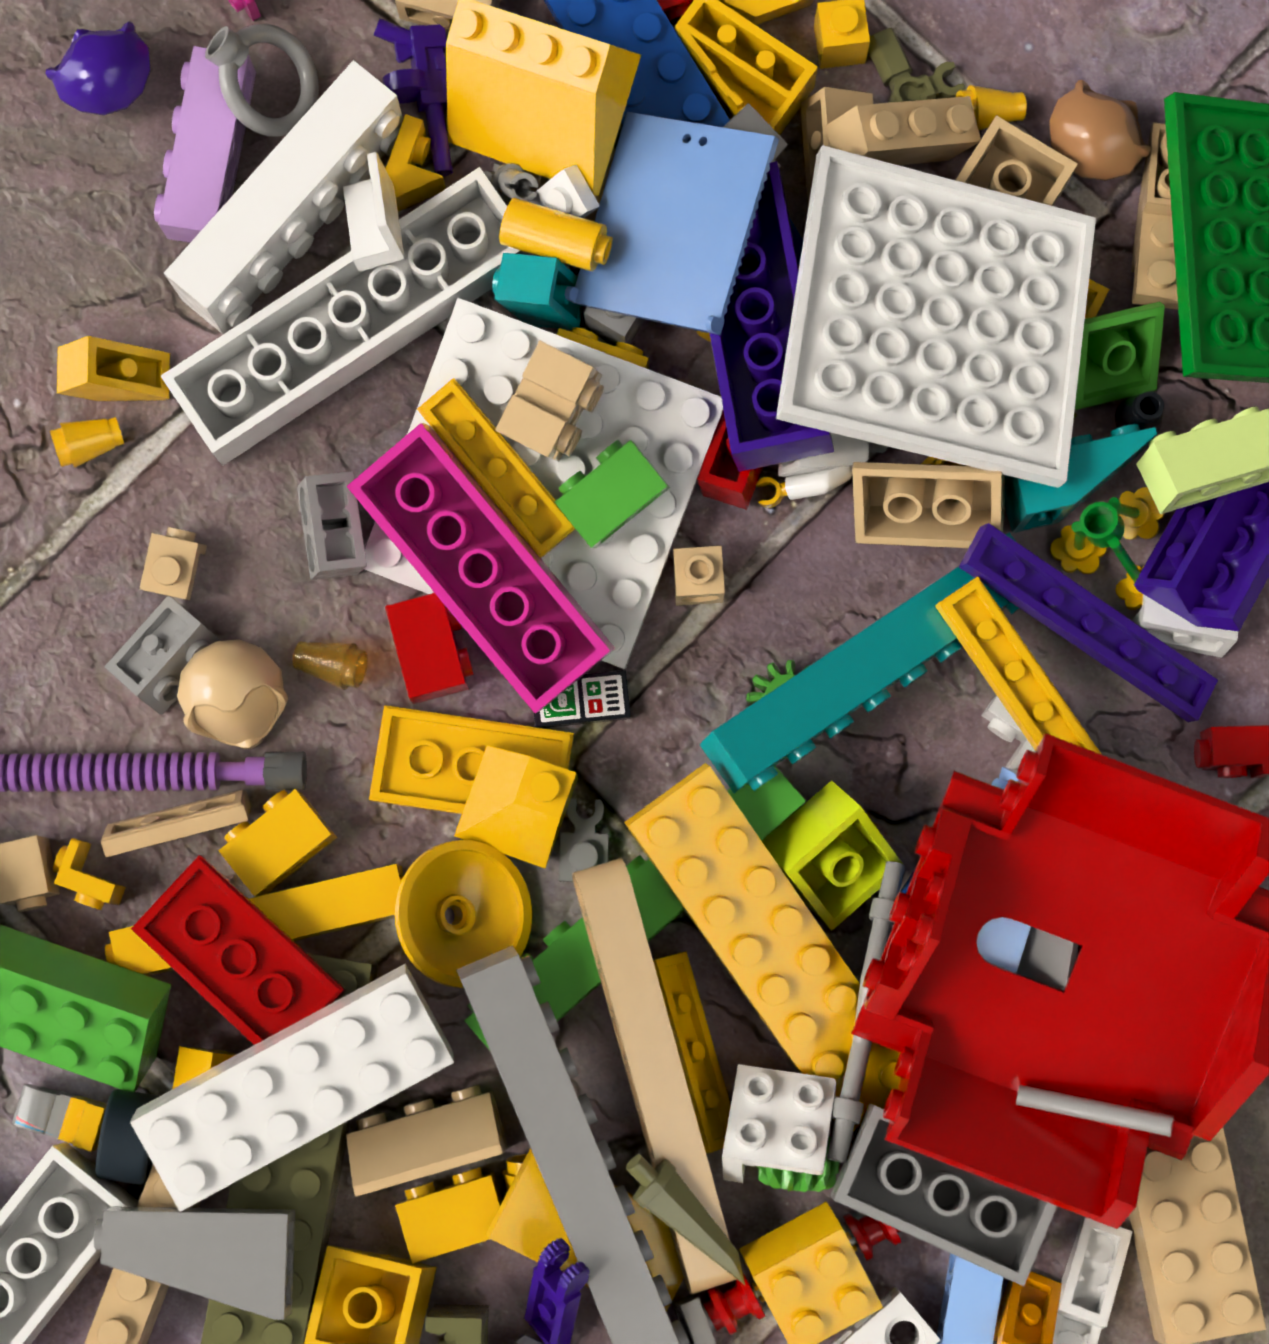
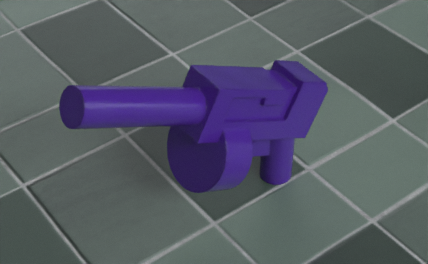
[373,18,453,176]

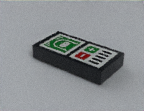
[534,670,631,728]

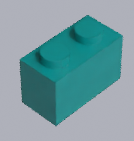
[492,253,583,330]

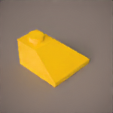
[454,745,578,869]

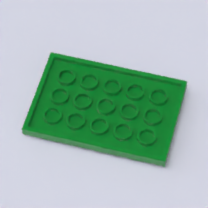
[1164,92,1269,383]

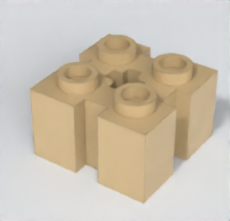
[495,340,604,462]

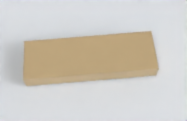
[101,789,251,857]

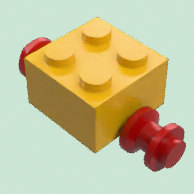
[703,1201,902,1344]

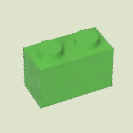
[555,440,670,548]

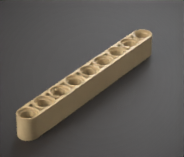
[572,858,737,1295]

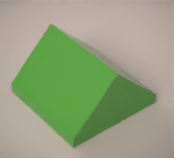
[1075,302,1165,410]

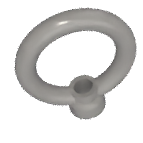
[205,24,319,137]

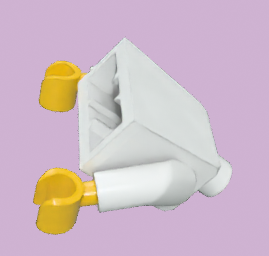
[756,433,888,508]

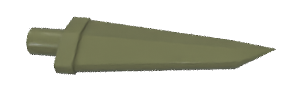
[626,1154,745,1285]

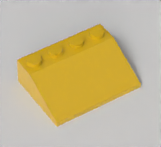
[446,0,641,196]

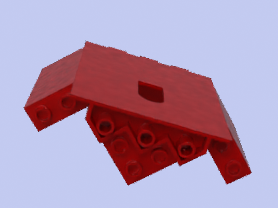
[851,733,1269,1229]

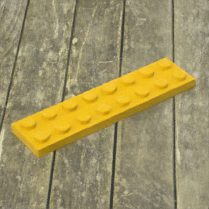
[624,763,901,1131]

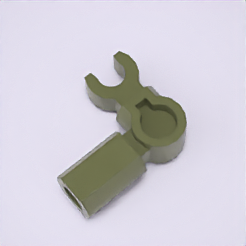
[868,27,965,103]

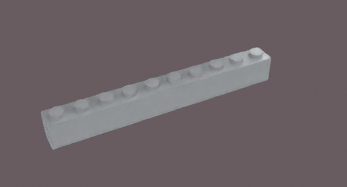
[457,946,690,1344]

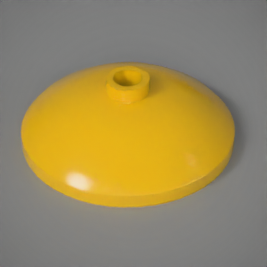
[395,840,532,988]

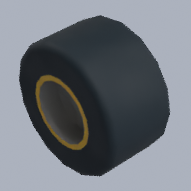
[95,1089,159,1185]

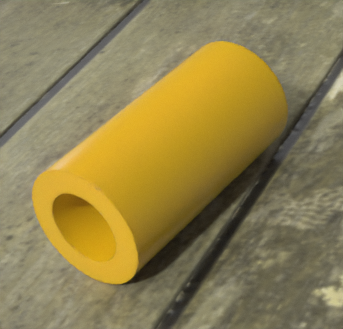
[499,198,613,272]

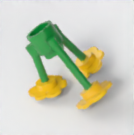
[1050,487,1165,610]

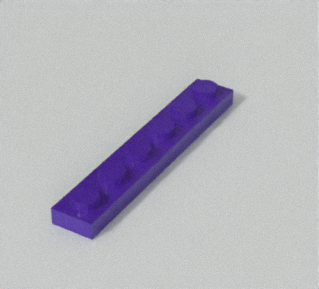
[959,523,1218,722]

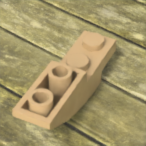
[1131,122,1178,310]

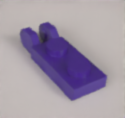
[524,1238,590,1344]

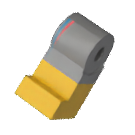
[12,1084,107,1152]

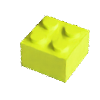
[762,780,904,931]

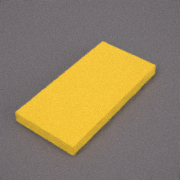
[369,705,574,815]
[486,1148,683,1312]

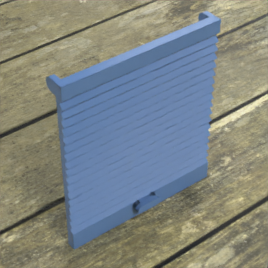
[565,112,779,335]

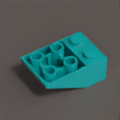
[1005,424,1157,533]

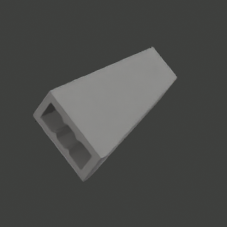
[94,1206,295,1320]

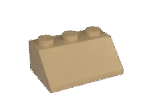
[852,462,1005,548]
[346,1085,509,1197]

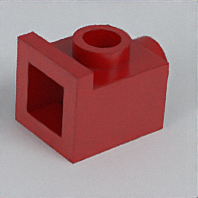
[1194,725,1269,778]

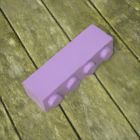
[154,46,256,243]

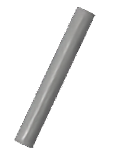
[1016,1085,1174,1137]

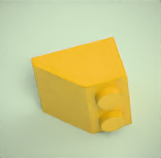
[304,1245,437,1344]

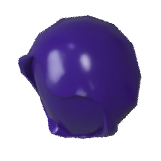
[46,21,151,116]

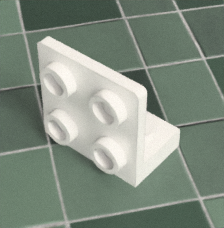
[722,1064,836,1183]

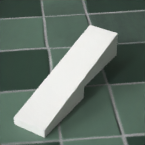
[1053,1216,1133,1344]

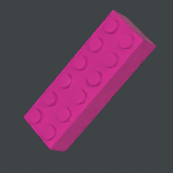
[346,423,615,713]

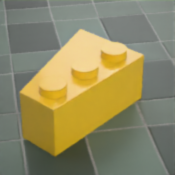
[675,0,818,135]

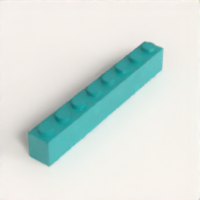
[699,532,1020,793]

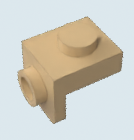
[140,527,207,600]

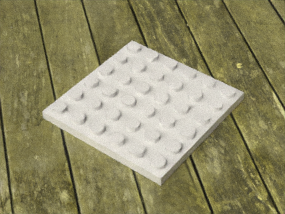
[776,145,1096,488]
[364,298,723,669]

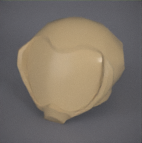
[177,640,288,749]

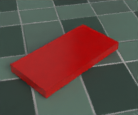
[131,855,346,1045]

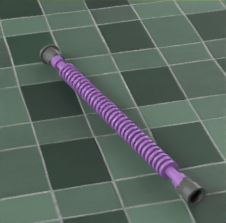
[0,752,307,792]

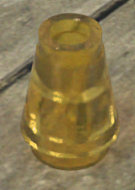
[293,641,368,690]

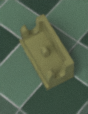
[425,1304,489,1344]

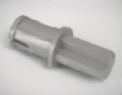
[484,163,538,202]

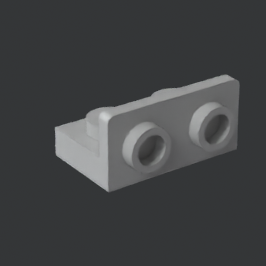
[105,596,221,714]

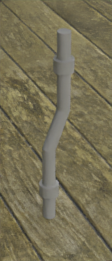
[827,861,905,1163]

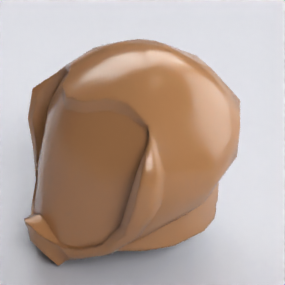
[1049,80,1151,181]

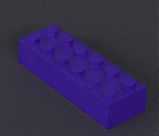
[710,161,835,472]

